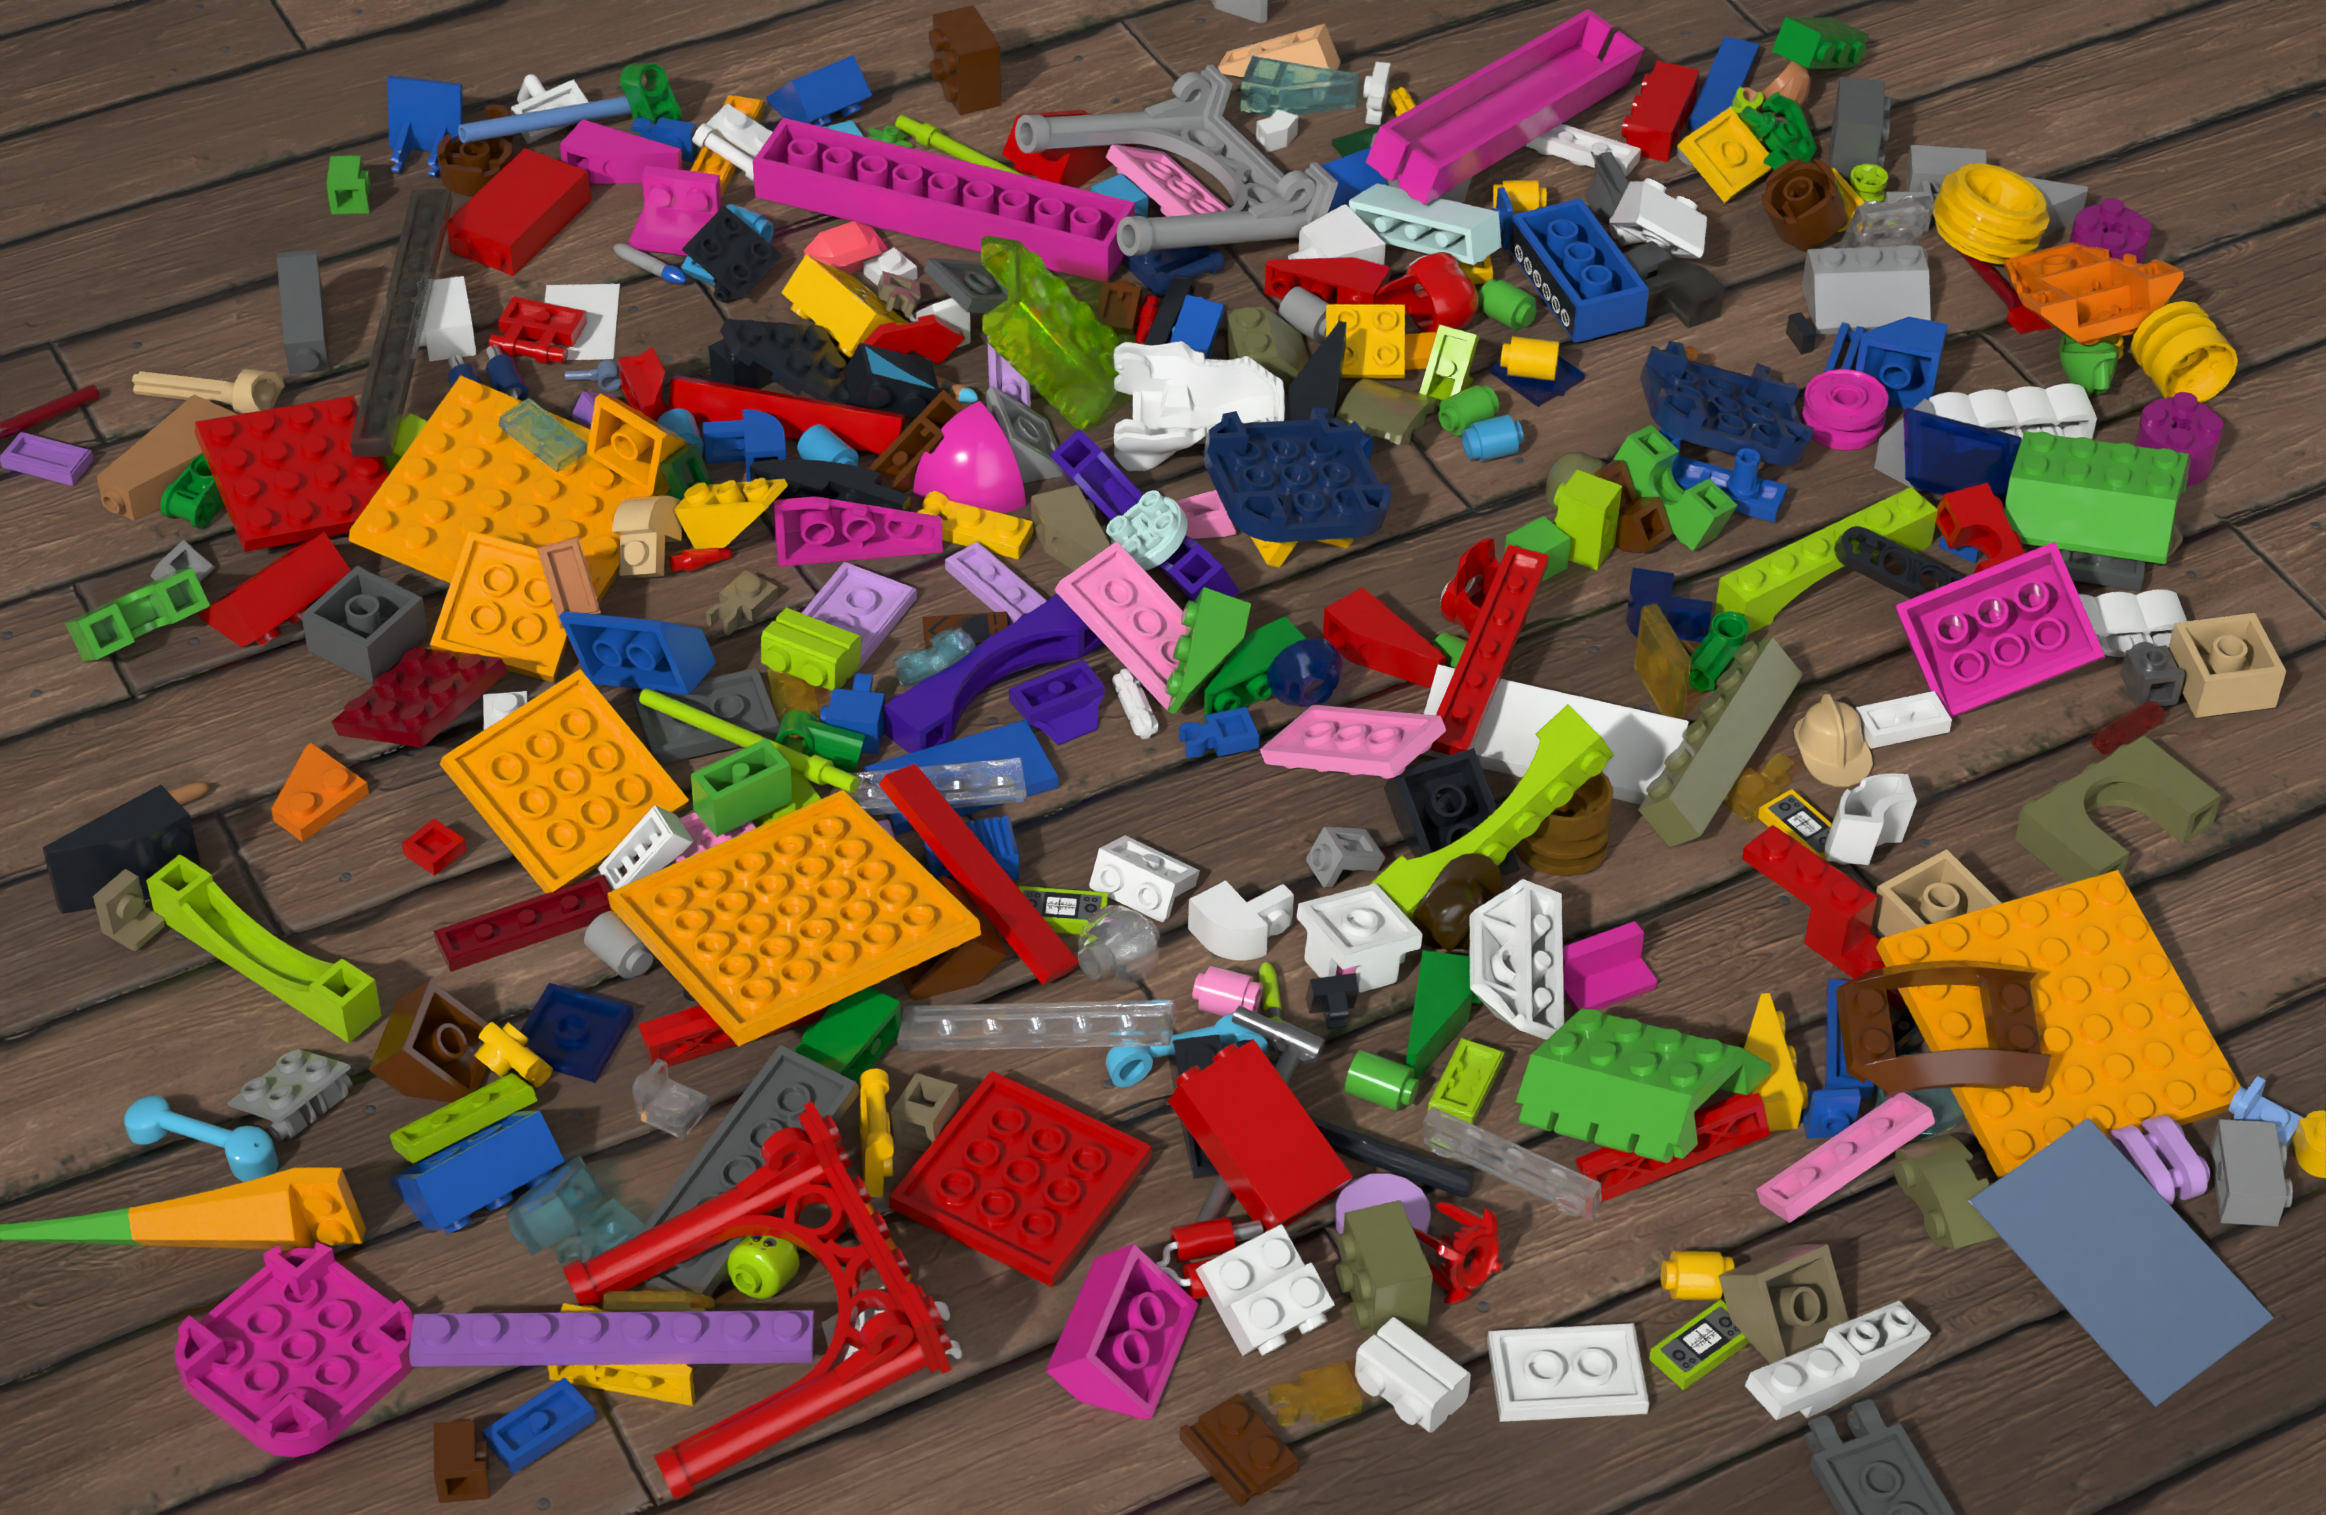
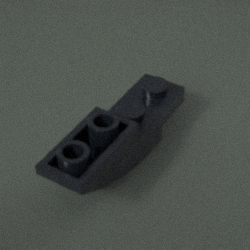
[750,459,911,512]

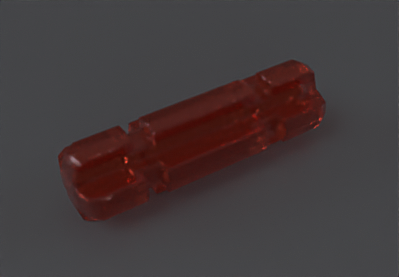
[2091,701,2165,755]

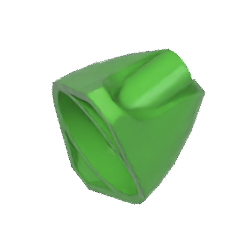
[2058,336,2119,396]

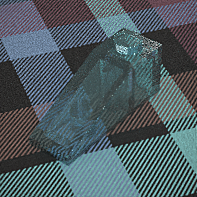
[1241,56,1359,116]

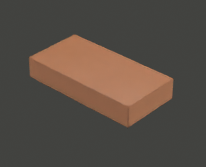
[537,537,601,629]

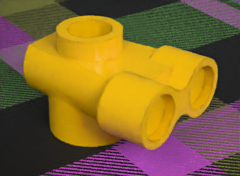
[474,1022,553,1088]

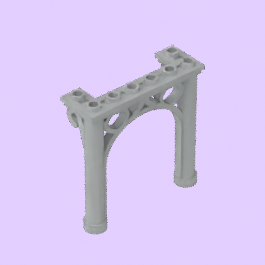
[1015,65,1338,256]

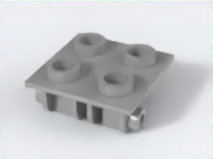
[227,1049,352,1142]

